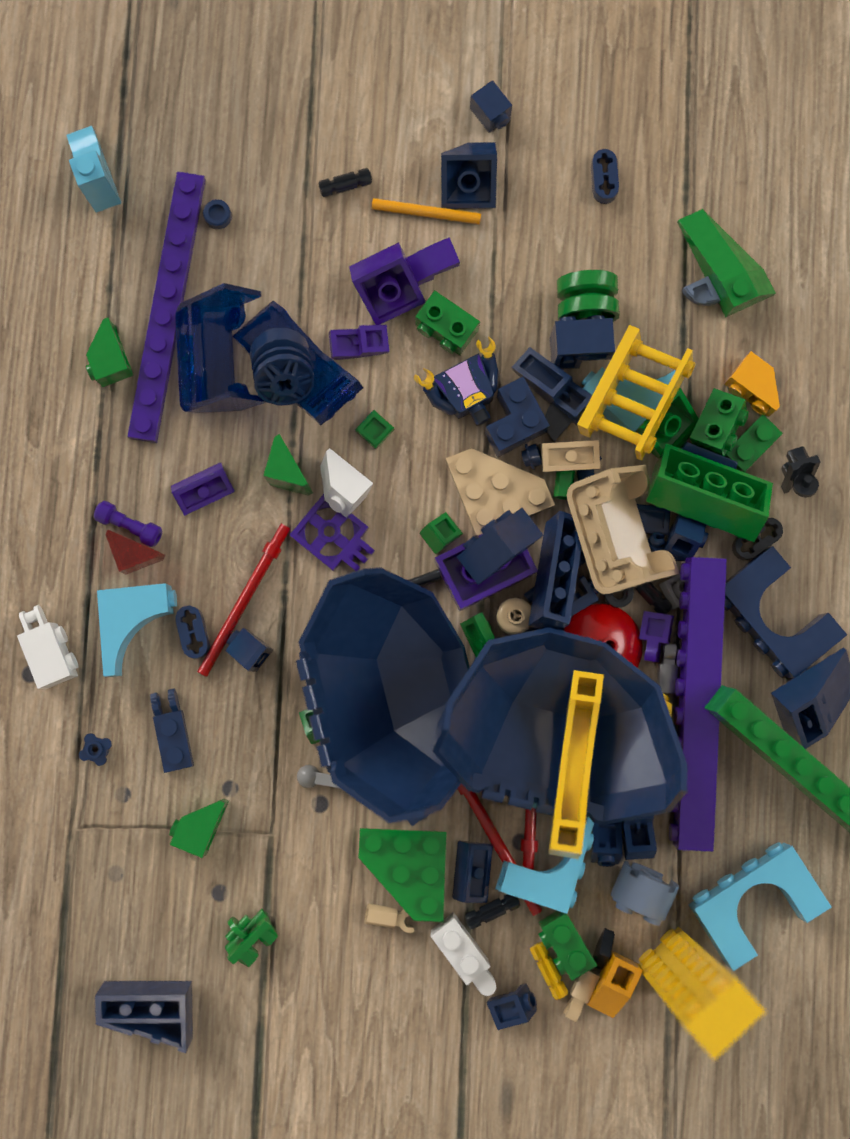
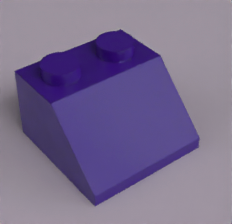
[349,242,426,325]

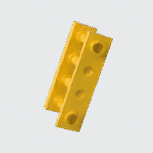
[577,325,696,461]

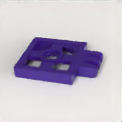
[290,494,375,571]

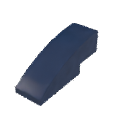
[512,347,592,425]
[622,815,657,860]

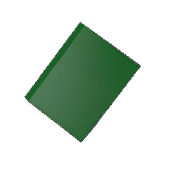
[636,387,699,458]
[263,434,313,496]

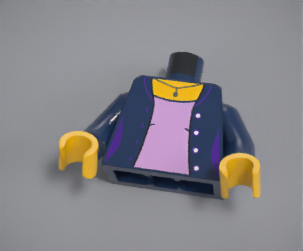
[414,336,499,426]

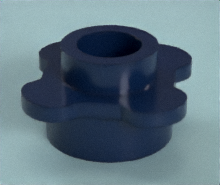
[79,733,112,766]

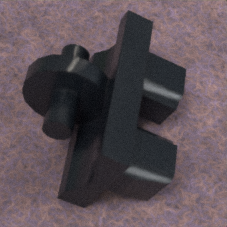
[781,446,821,498]

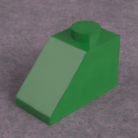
[86,317,134,387]
[169,799,229,858]

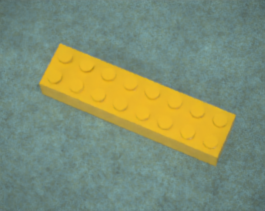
[638,927,766,1061]

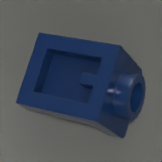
[572,575,599,616]
[591,822,623,867]
[486,983,537,1030]

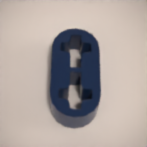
[591,149,619,204]
[175,605,210,659]

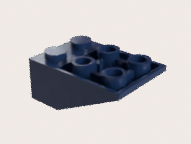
[771,647,850,749]

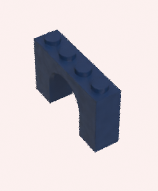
[724,546,847,679]

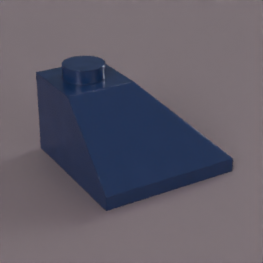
[441,142,497,209]

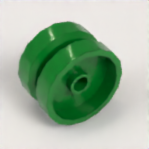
[557,270,620,322]

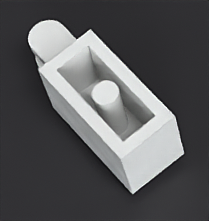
[17,605,78,689]
[431,912,496,996]

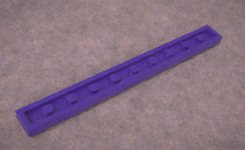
[127,171,206,443]

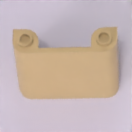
[567,465,679,594]

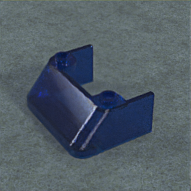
[175,283,267,413]

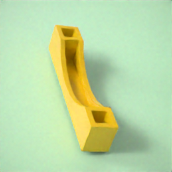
[548,670,604,859]

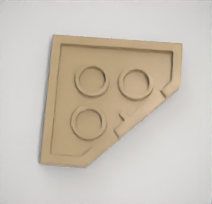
[445,448,555,536]

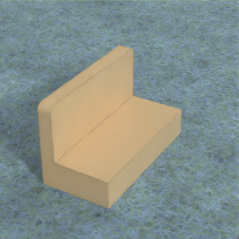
[539,440,600,472]

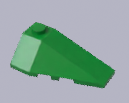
[677,209,776,317]

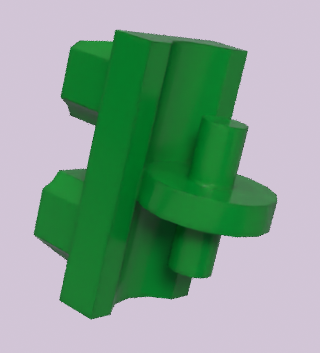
[225,909,278,967]

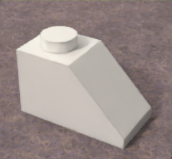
[320,448,373,518]

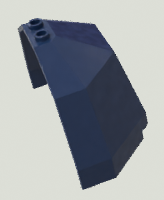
[296,567,470,823]
[432,627,687,825]

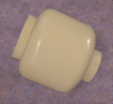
[496,598,531,635]

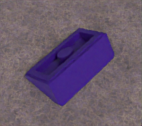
[171,463,235,516]

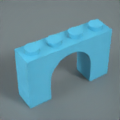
[495,803,594,914]
[688,842,831,971]

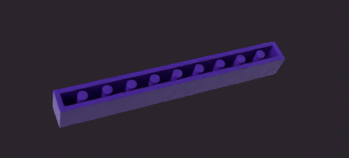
[669,557,727,852]

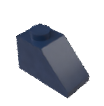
[225,628,273,672]

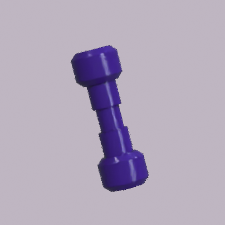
[94,501,162,547]

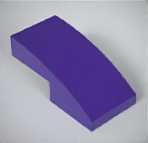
[407,237,460,285]
[329,325,390,360]

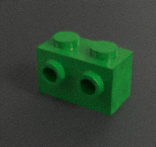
[415,290,480,356]
[690,388,749,456]
[538,911,597,981]

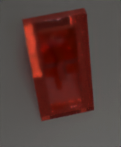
[105,530,166,575]

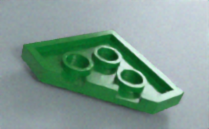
[358,828,446,922]

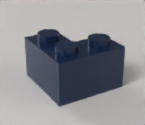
[550,315,615,369]
[485,376,550,458]
[457,508,544,585]

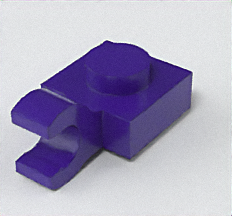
[639,611,674,662]

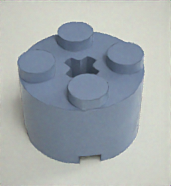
[611,861,679,926]

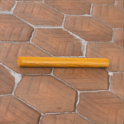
[372,198,481,225]

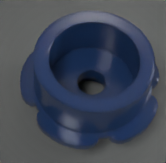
[521,443,542,470]

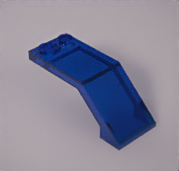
[232,300,364,426]

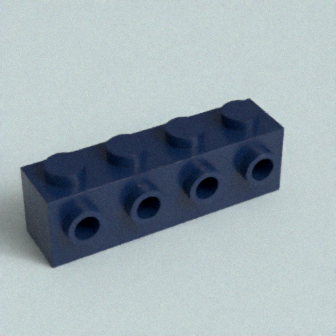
[528,511,582,630]

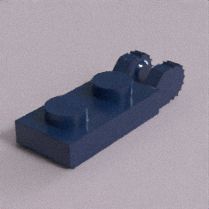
[150,688,194,773]

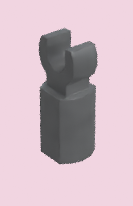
[657,644,678,694]

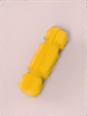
[530,942,568,1000]

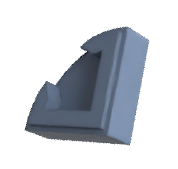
[682,276,720,306]

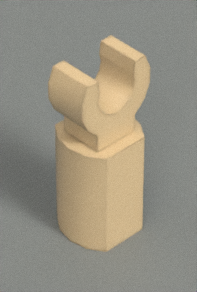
[364,903,414,933]
[563,970,600,1022]

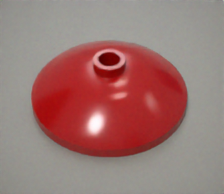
[563,604,643,668]

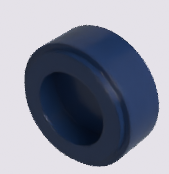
[203,199,232,229]

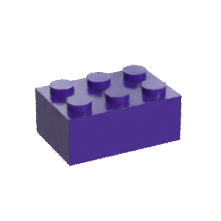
[435,534,538,612]

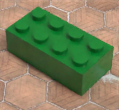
[646,443,773,542]

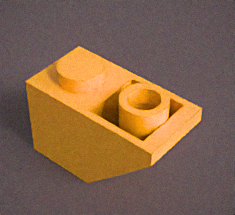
[724,351,780,417]
[586,951,643,1018]

